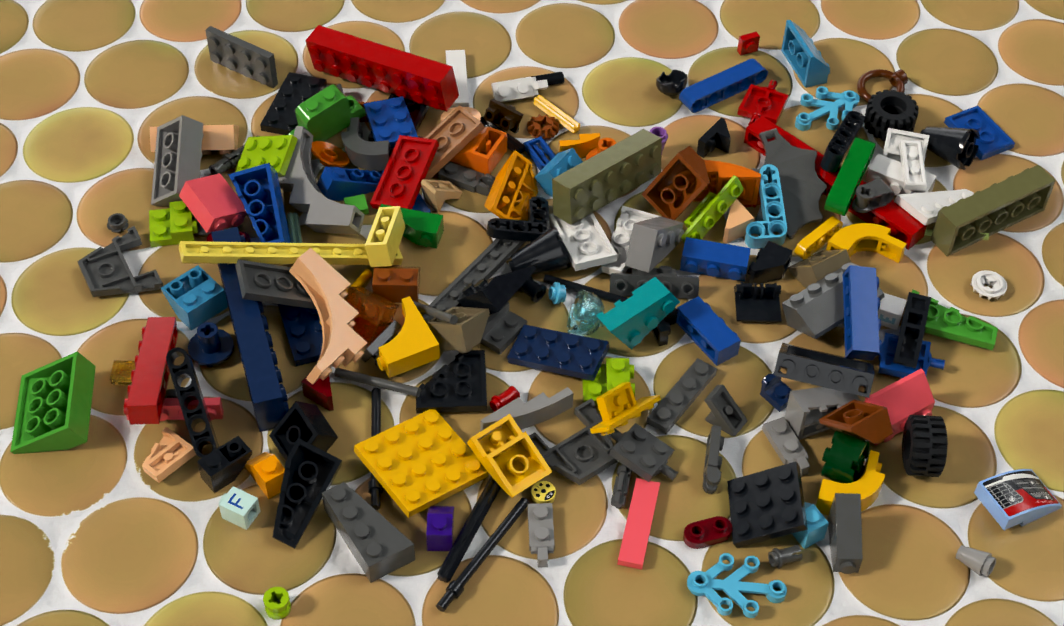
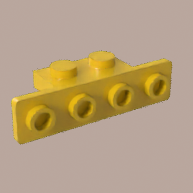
[590,382,661,436]

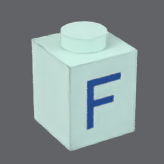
[219,486,261,530]

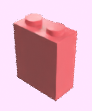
[179,173,247,233]

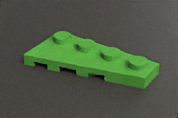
[911,289,998,350]

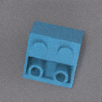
[534,148,583,197]
[161,265,228,331]

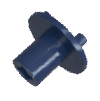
[188,322,234,368]

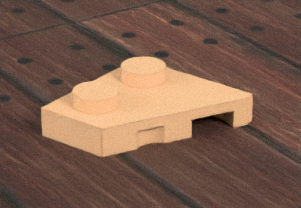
[142,427,196,483]

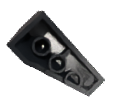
[272,438,342,549]

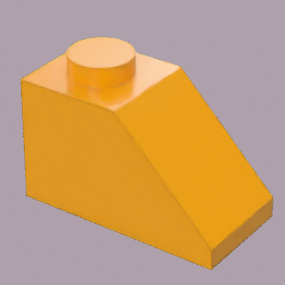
[245,452,285,499]

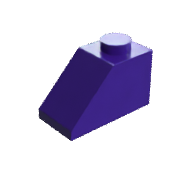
[426,506,454,551]

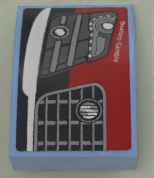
[974,469,1062,530]

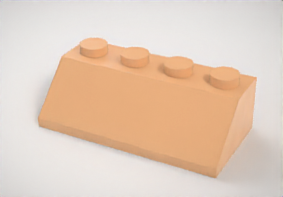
[149,125,239,155]

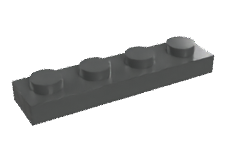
[647,358,717,434]

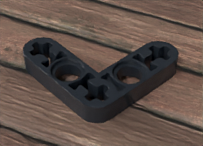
[486,196,550,242]

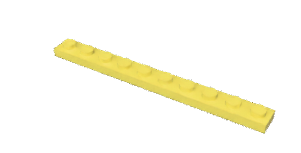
[179,241,403,265]

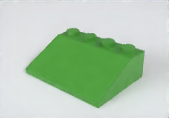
[10,351,96,454]

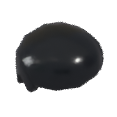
[656,70,688,96]

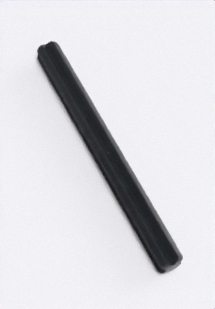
[437,476,501,583]

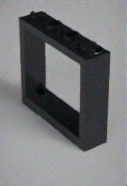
[774,343,875,398]

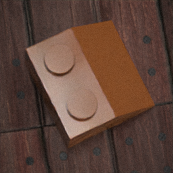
[372,266,421,303]
[819,399,893,444]

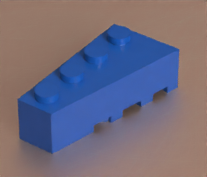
[228,163,291,243]

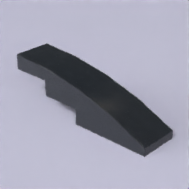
[893,292,932,368]

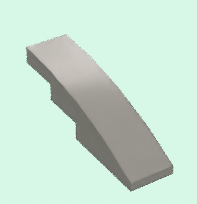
[480,387,574,432]

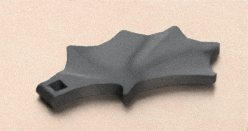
[752,128,827,239]

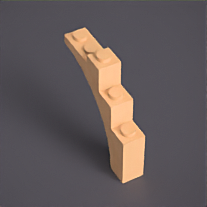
[289,248,367,385]

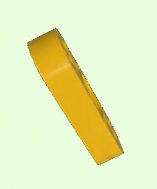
[794,216,843,260]

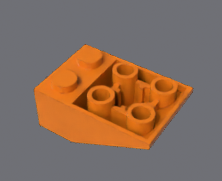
[450,126,507,175]

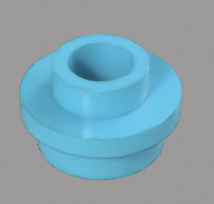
[548,282,566,304]

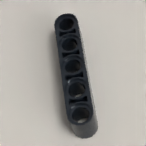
[820,111,865,173]
[166,347,219,459]

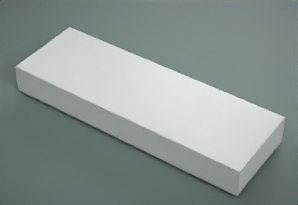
[899,140,927,191]

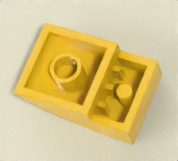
[467,414,552,498]

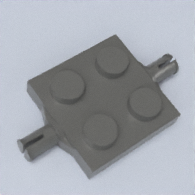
[608,423,678,482]

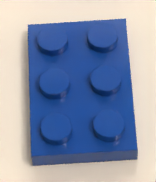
[364,96,418,148]

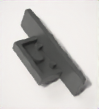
[609,266,699,299]

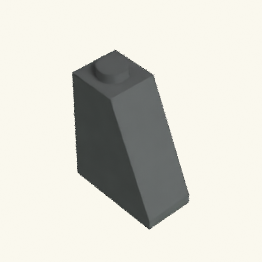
[827,493,863,574]

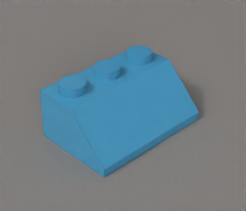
[781,20,830,88]

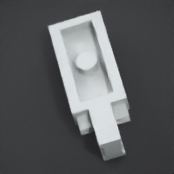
[491,77,548,103]

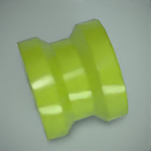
[263,587,291,620]

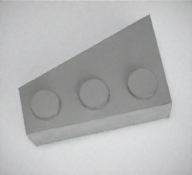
[625,216,684,273]
[784,387,860,440]

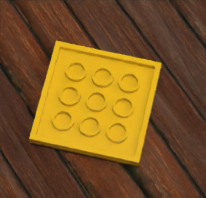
[354,409,489,518]

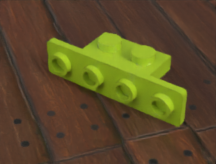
[681,176,744,243]

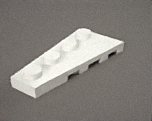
[894,189,974,226]
[602,205,659,274]

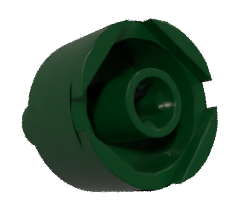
[821,430,870,483]

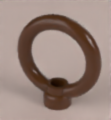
[857,69,908,102]

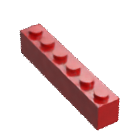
[124,317,178,425]

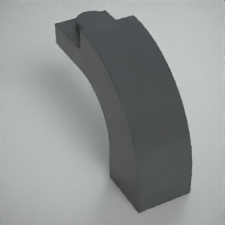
[341,117,392,171]

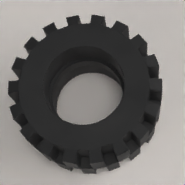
[864,90,919,141]
[902,415,948,477]

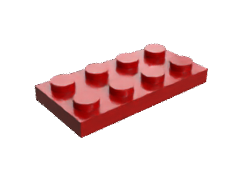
[370,135,439,209]

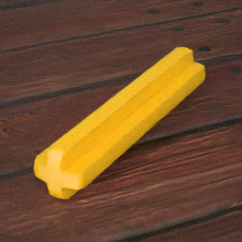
[533,95,580,133]

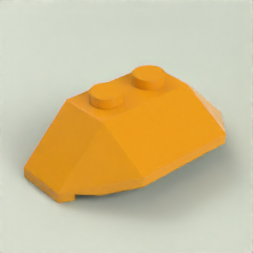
[484,150,538,221]

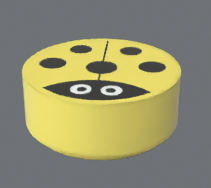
[531,481,556,503]

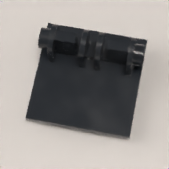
[734,282,782,323]

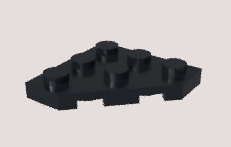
[416,350,487,414]

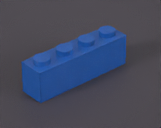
[843,265,882,361]

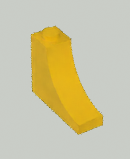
[377,296,440,378]

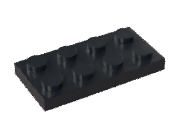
[260,72,327,135]

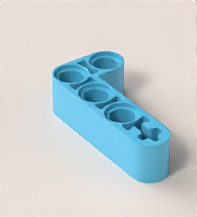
[745,164,787,249]

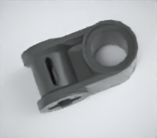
[852,178,895,213]

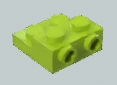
[149,201,198,247]
[582,358,635,406]

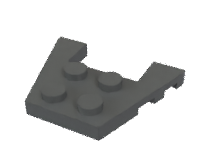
[77,226,163,297]
[529,398,618,485]

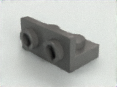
[480,302,527,354]

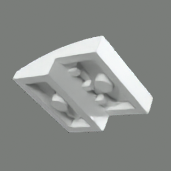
[883,128,930,162]

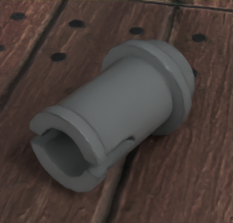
[768,545,803,568]

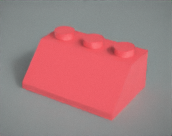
[864,369,935,446]

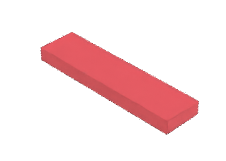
[617,478,660,570]

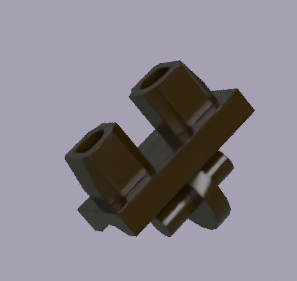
[484,99,523,133]

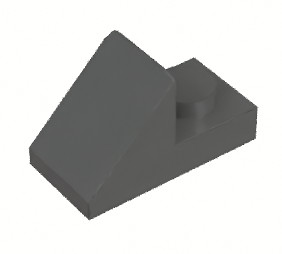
[704,384,748,436]

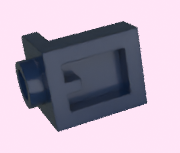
[760,371,792,412]

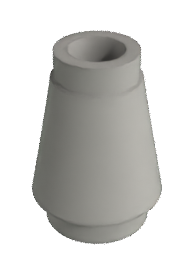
[956,545,996,577]

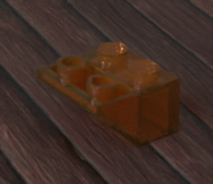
[344,287,399,346]

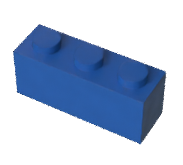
[680,237,751,282]
[676,296,741,366]

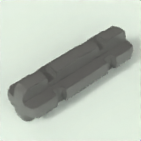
[611,464,632,509]

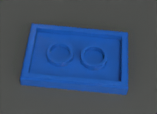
[944,106,1015,160]

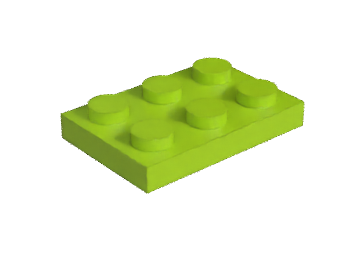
[235,135,298,176]

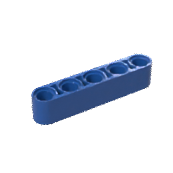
[679,58,768,113]

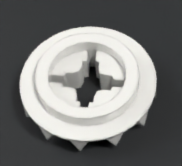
[970,270,1007,300]

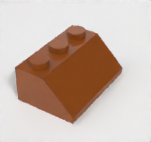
[641,146,710,220]

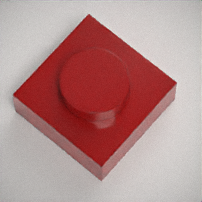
[737,31,760,56]

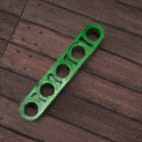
[824,137,876,216]

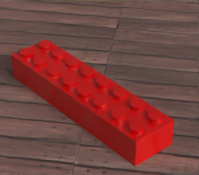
[305,25,459,112]

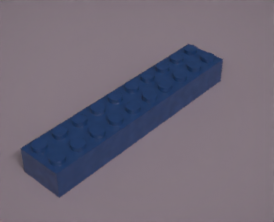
[211,227,289,432]

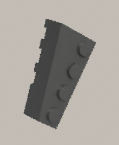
[322,482,415,583]

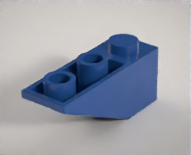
[317,166,382,201]

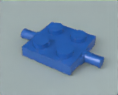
[878,333,945,378]

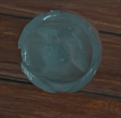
[567,289,605,336]

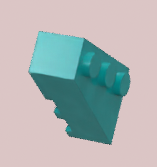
[596,277,680,350]

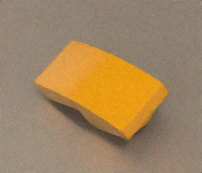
[559,133,600,158]

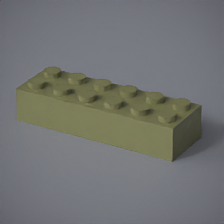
[552,129,662,225]
[931,165,1056,256]

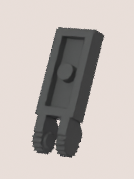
[438,161,495,196]
[702,425,724,494]

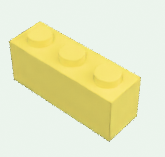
[365,206,406,268]

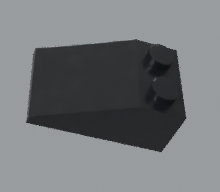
[457,266,536,315]

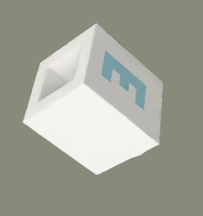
[878,293,907,330]

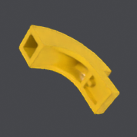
[826,223,907,263]
[816,450,885,515]

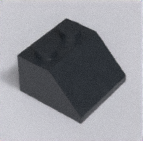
[269,401,338,461]

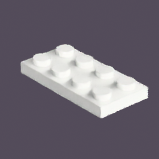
[549,213,617,271]

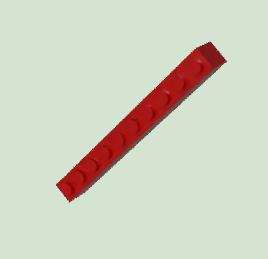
[744,116,927,250]

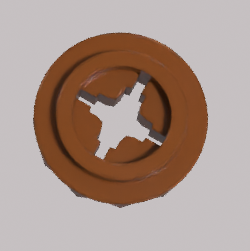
[527,114,559,139]

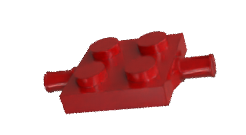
[737,80,789,125]

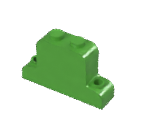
[288,84,366,142]

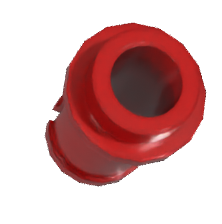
[489,386,520,412]

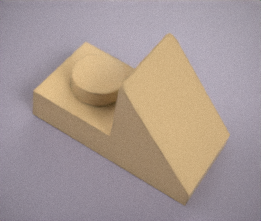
[421,179,463,212]

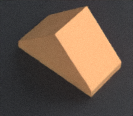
[723,199,754,243]

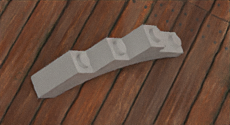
[278,126,365,234]

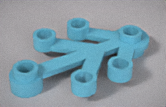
[795,86,860,131]
[687,553,787,618]

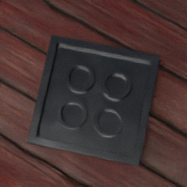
[727,462,808,548]

